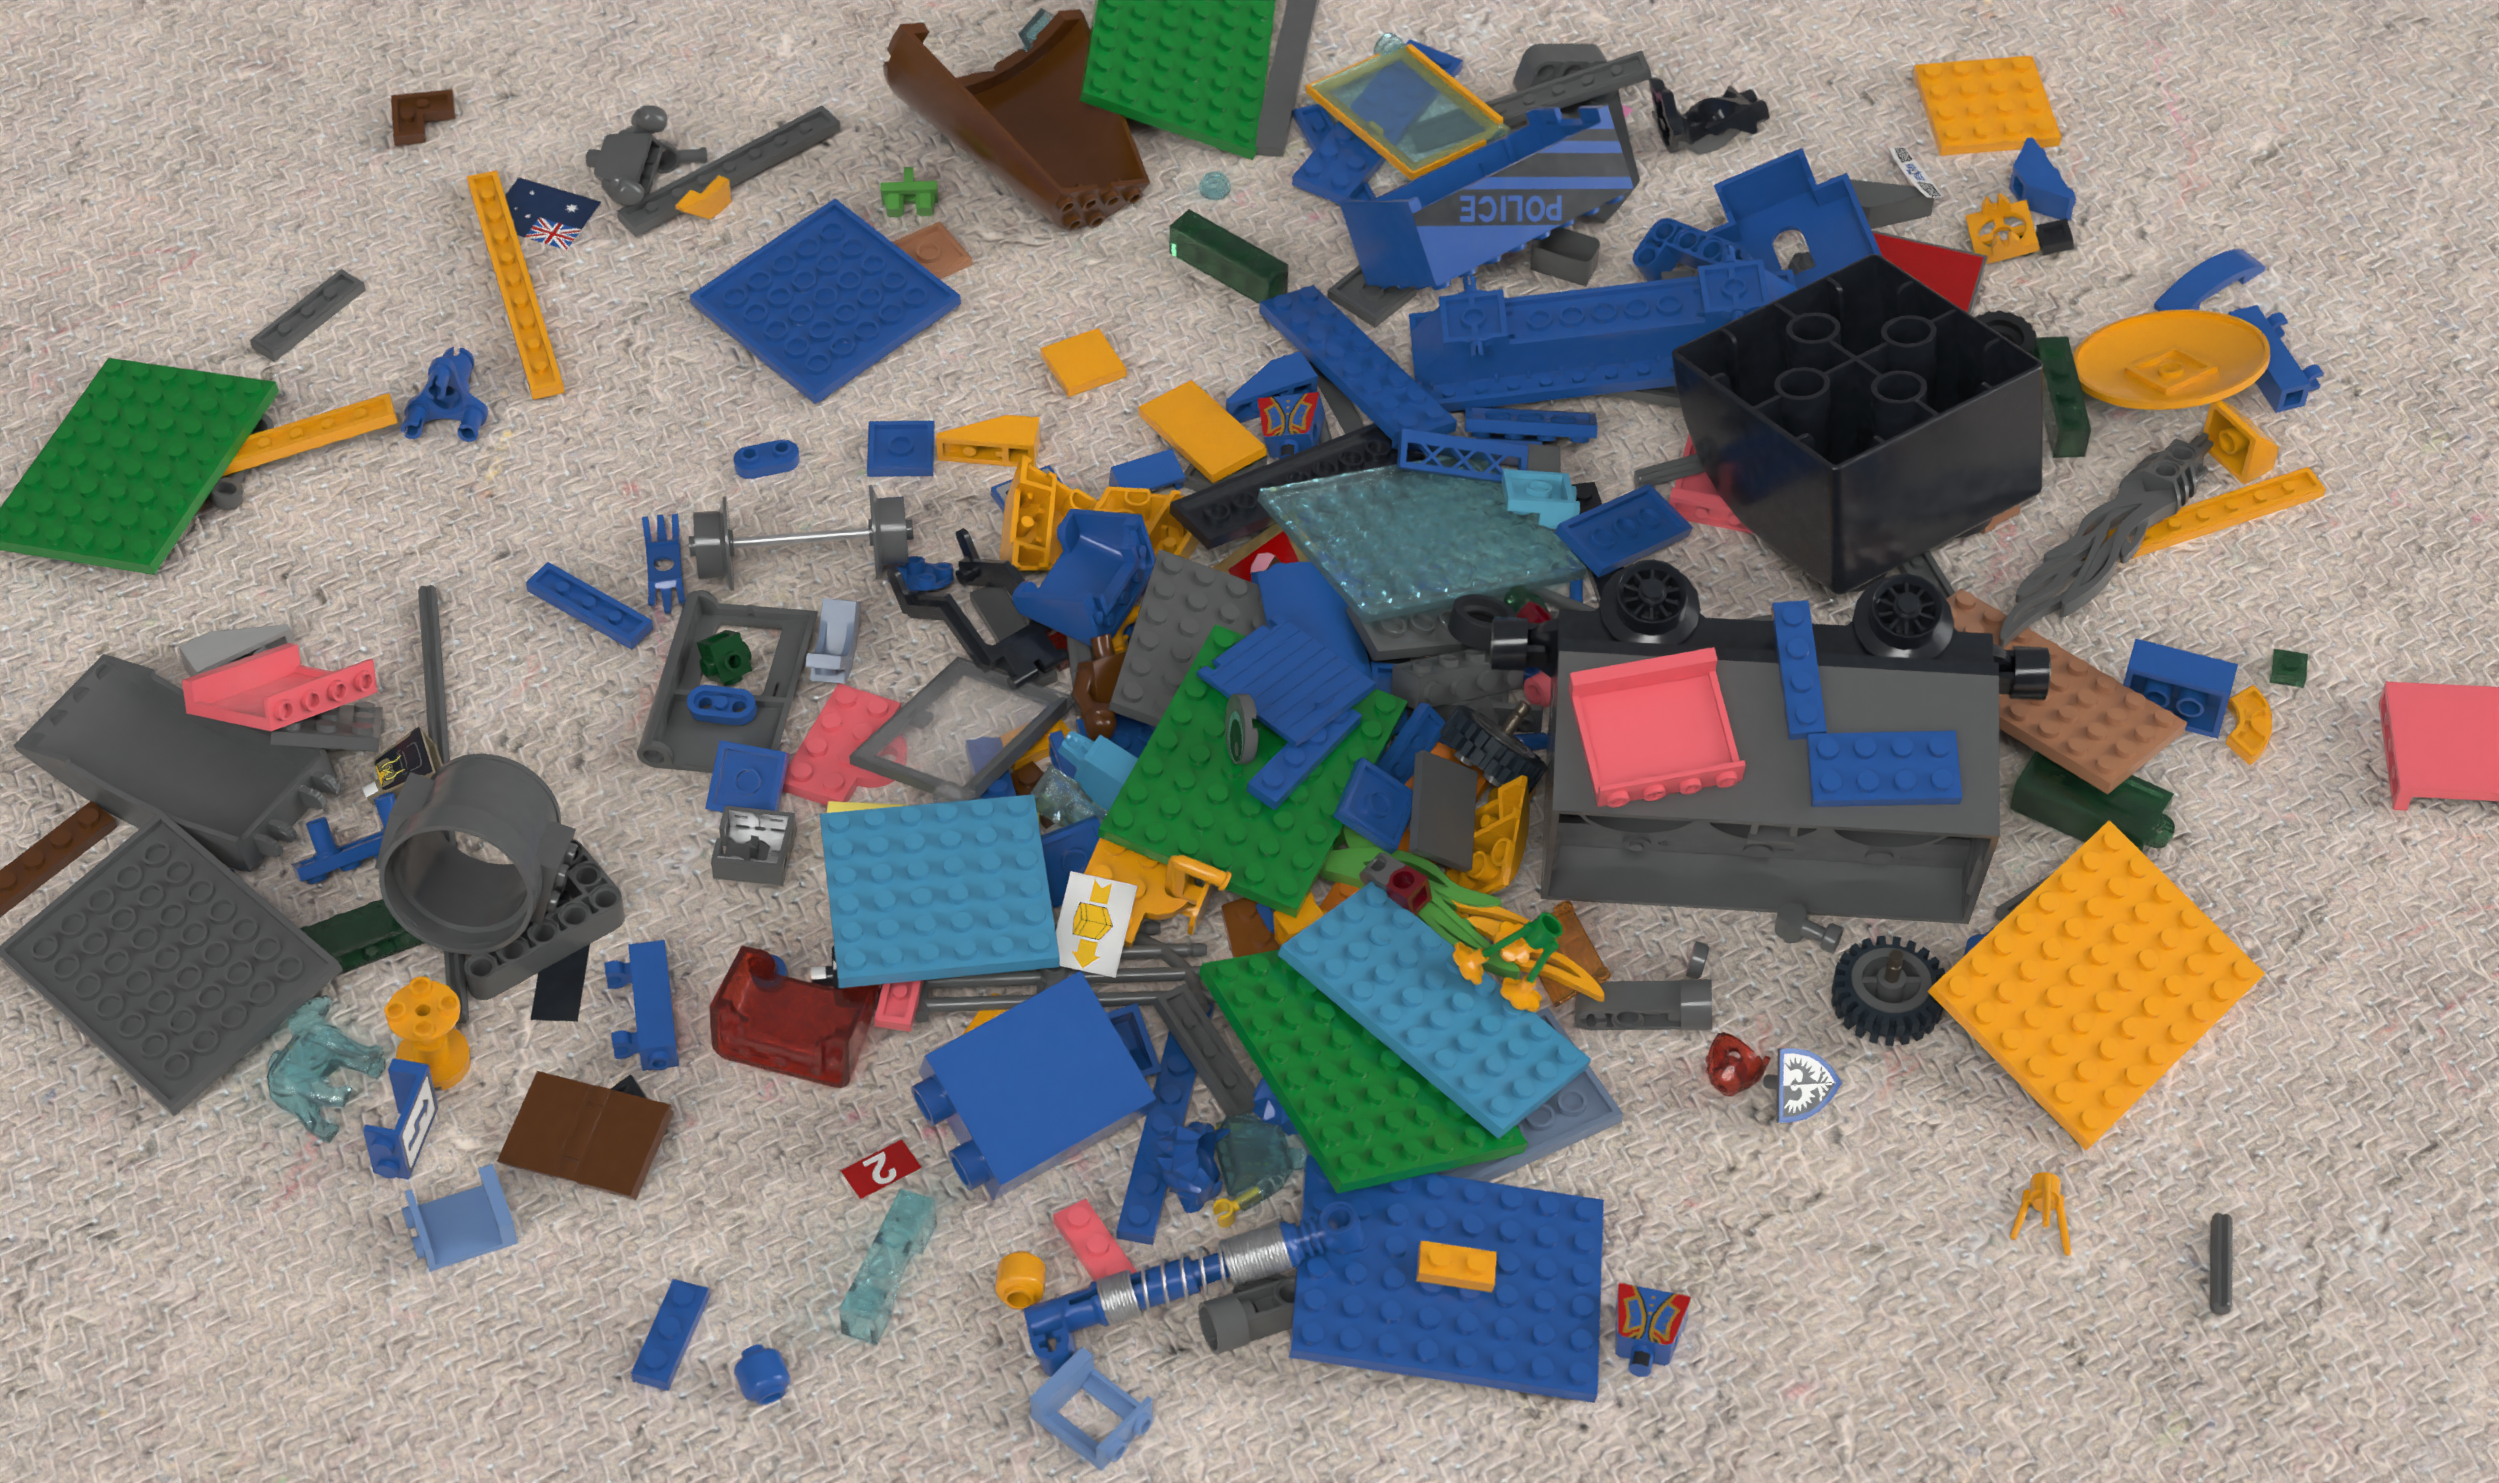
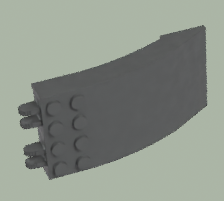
[13,654,341,872]

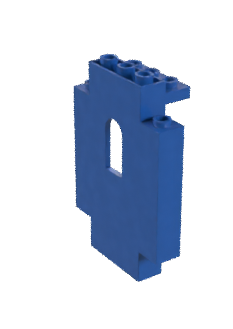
[1706,148,1883,290]

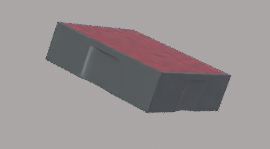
[1872,230,1987,315]

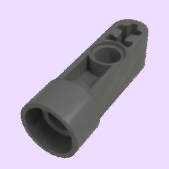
[1575,979,1712,1031]
[1198,1275,1295,1355]

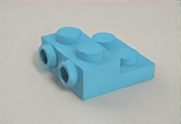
[1501,469,1580,529]

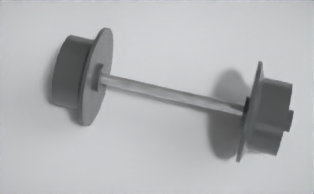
[689,485,914,591]

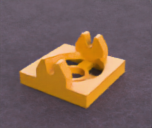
[1965,193,2040,264]

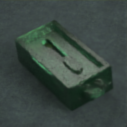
[2010,751,2175,855]

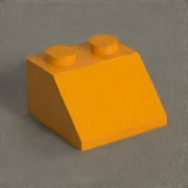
[2203,400,2279,485]

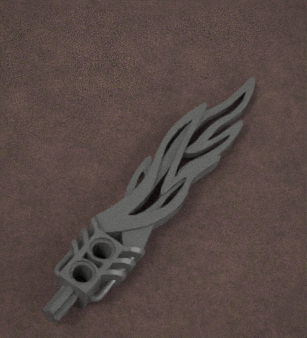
[1999,433,2214,647]

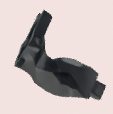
[1648,77,1770,155]

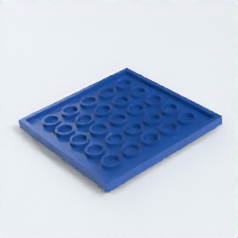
[690,198,961,404]

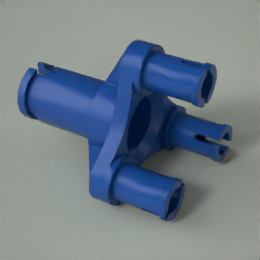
[401,347,489,442]

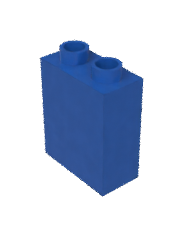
[911,970,1157,1201]

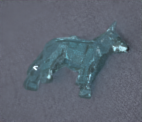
[266,995,386,1143]

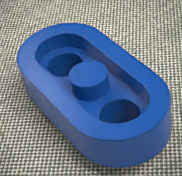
[733,440,800,479]
[687,685,757,725]

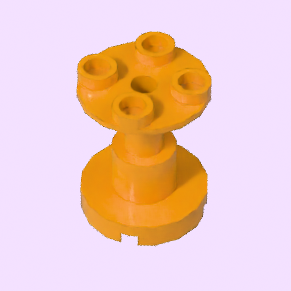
[384,976,471,1091]

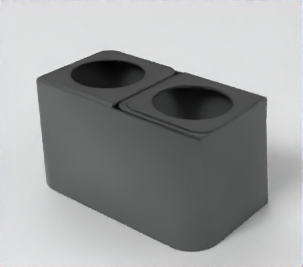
[1530,227,1600,287]

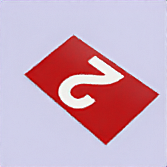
[840,1139,922,1200]

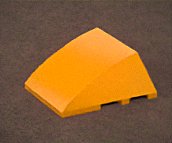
[999,455,1098,571]
[1093,486,1199,559]
[1444,775,1530,895]

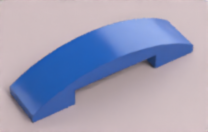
[2153,249,2266,311]

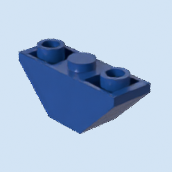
[2009,137,2076,221]

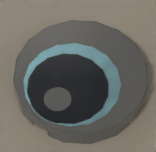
[1225,694,1259,765]

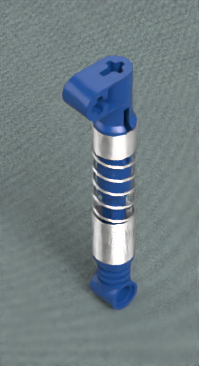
[1024,1201,1365,1377]

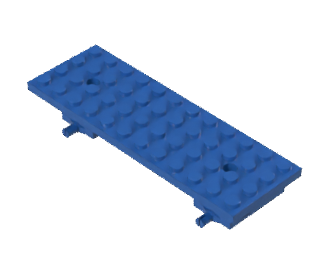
[1409,245,1797,412]

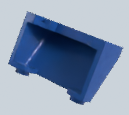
[1012,509,1155,647]

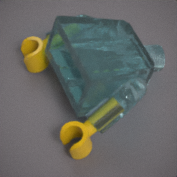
[1213,1114,1306,1228]

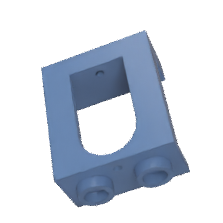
[1030,1347,1153,1471]

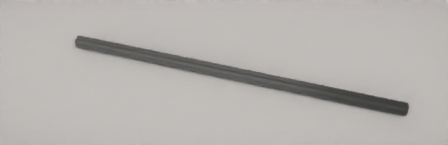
[418,585,469,1025]

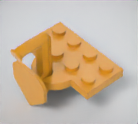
[1084,838,1232,948]

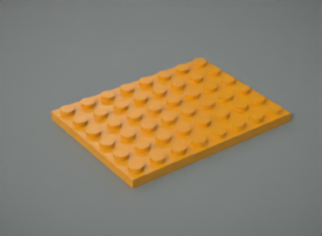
[1927,820,2265,1151]

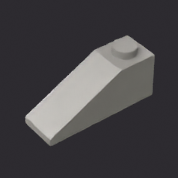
[179,624,294,677]

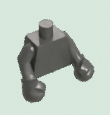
[585,105,668,206]

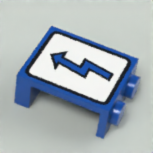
[363,1058,438,1180]

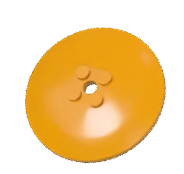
[2071,310,2270,410]

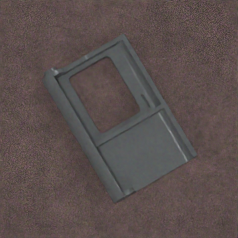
[637,590,818,773]

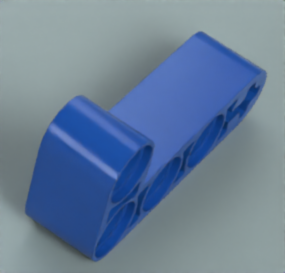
[1632,218,1753,281]

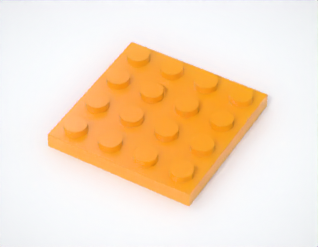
[1913,55,2062,156]

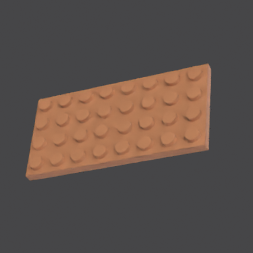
[1946,589,2187,794]

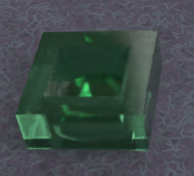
[2269,649,2308,688]

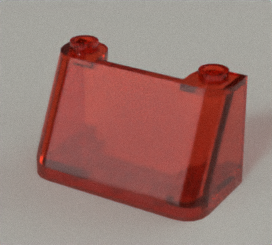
[709,945,880,1088]

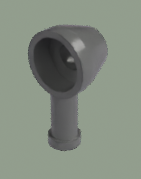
[656,139,707,173]

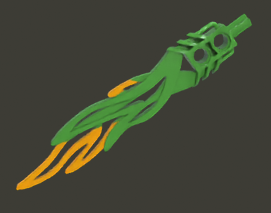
[1320,825,1604,1002]

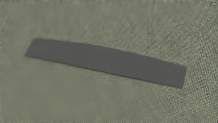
[1309,362,1364,434]

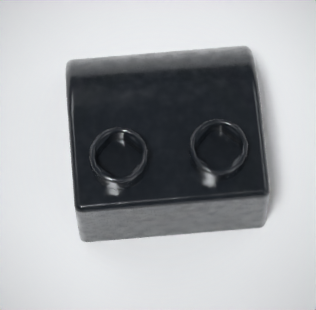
[1672,254,2043,595]

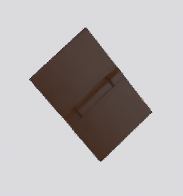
[497,1071,674,1200]

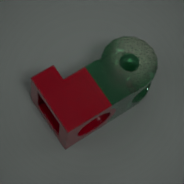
[1504,584,1552,623]

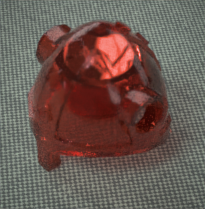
[1705,1032,1771,1097]

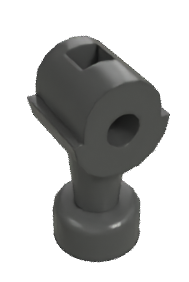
[1774,902,1844,954]

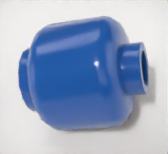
[734,1344,791,1406]

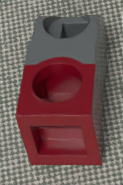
[1359,852,1432,915]

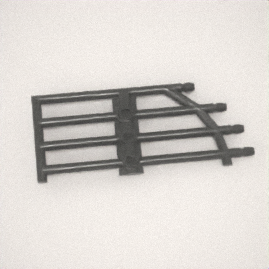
[915,921,1217,1023]

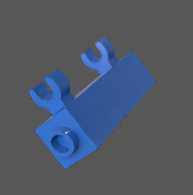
[2228,305,2324,413]
[604,940,679,1071]

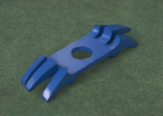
[642,513,685,614]

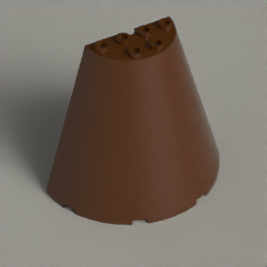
[883,9,1150,231]

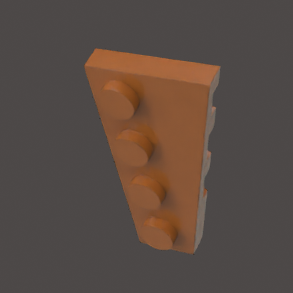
[1221,897,1280,958]

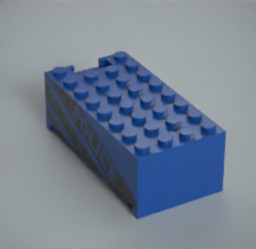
[1339,105,1634,290]

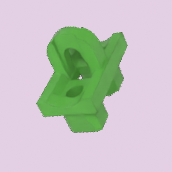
[880,166,938,217]

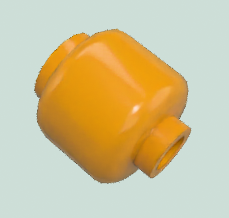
[995,1251,1046,1310]

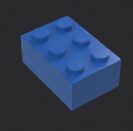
[2123,639,2238,739]

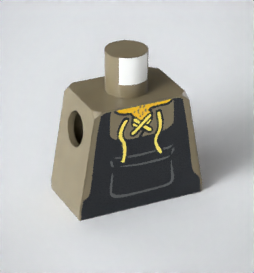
[363,726,443,805]

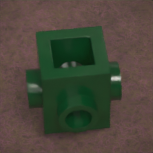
[696,630,753,686]

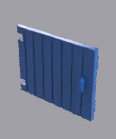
[1196,614,1376,747]

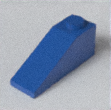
[1226,351,1318,423]

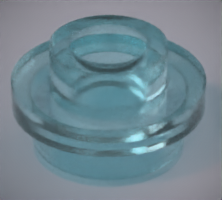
[1199,171,1230,200]

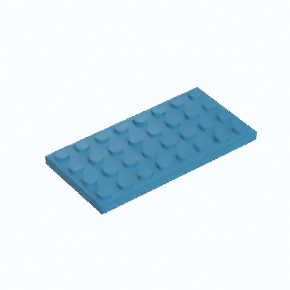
[1278,882,1592,1139]

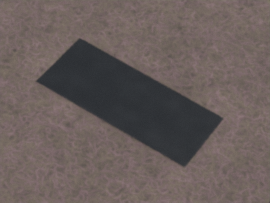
[530,944,590,1022]

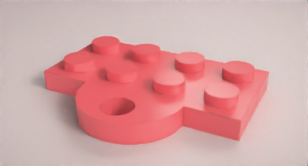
[782,683,907,806]

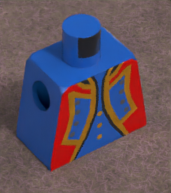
[1258,392,1325,460]
[1615,1283,1691,1377]

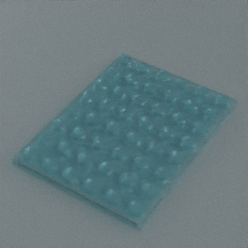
[1257,456,1587,623]

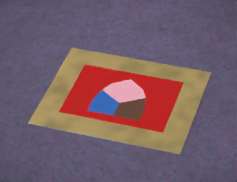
[1212,511,1316,585]

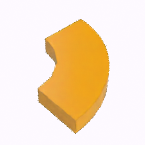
[2226,684,2272,765]

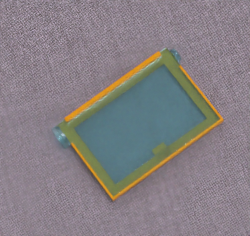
[1306,32,1511,181]

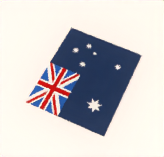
[505,177,601,250]

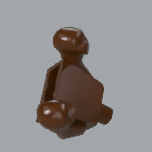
[1072,633,1127,741]

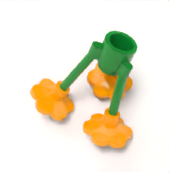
[1453,912,1563,1012]

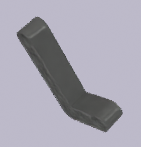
[464,839,625,1000]

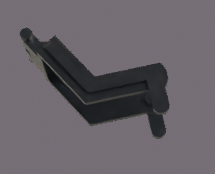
[887,528,1069,690]

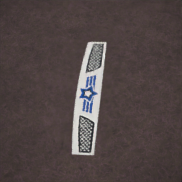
[1889,147,1944,198]

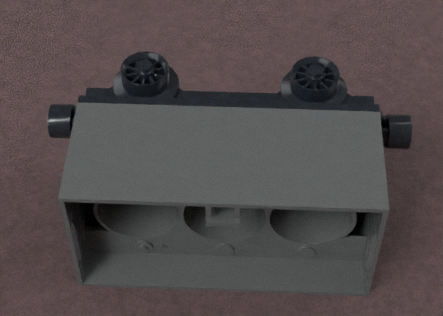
[1490,559,2051,924]

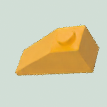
[936,415,1040,467]

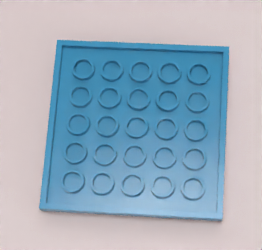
[820,794,1060,988]

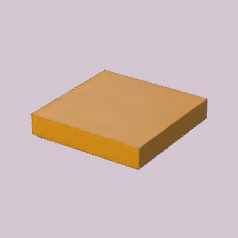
[1040,328,1127,397]

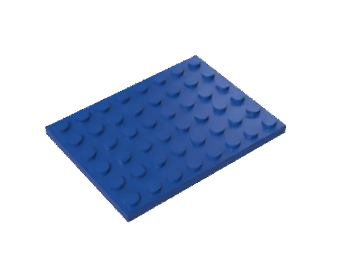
[1289,1155,1604,1403]

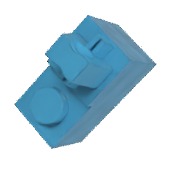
[1058,730,1138,818]

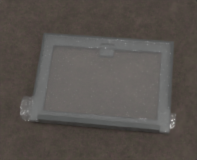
[849,656,1074,803]

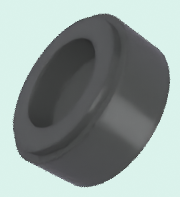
[1686,941,1709,979]

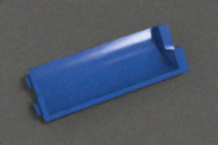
[1257,562,1373,680]

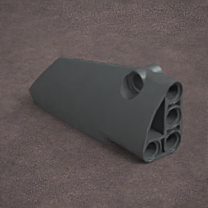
[1512,44,1640,224]

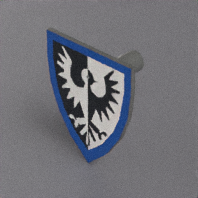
[1763,1048,1842,1123]

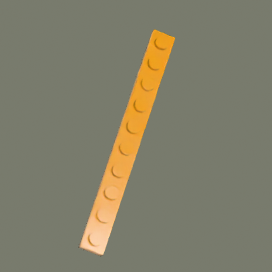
[466,170,565,400]

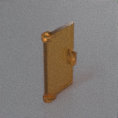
[1529,900,1611,1007]

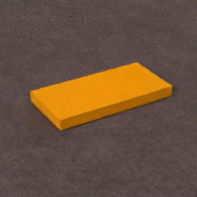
[1138,379,1267,483]

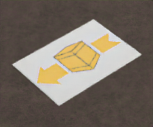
[1056,871,1138,978]

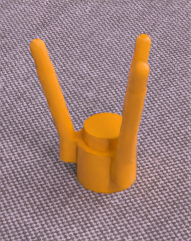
[2010,1172,2071,1256]

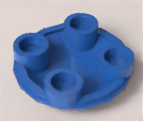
[887,556,954,592]

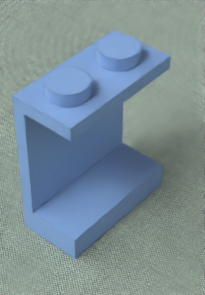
[401,1164,518,1272]

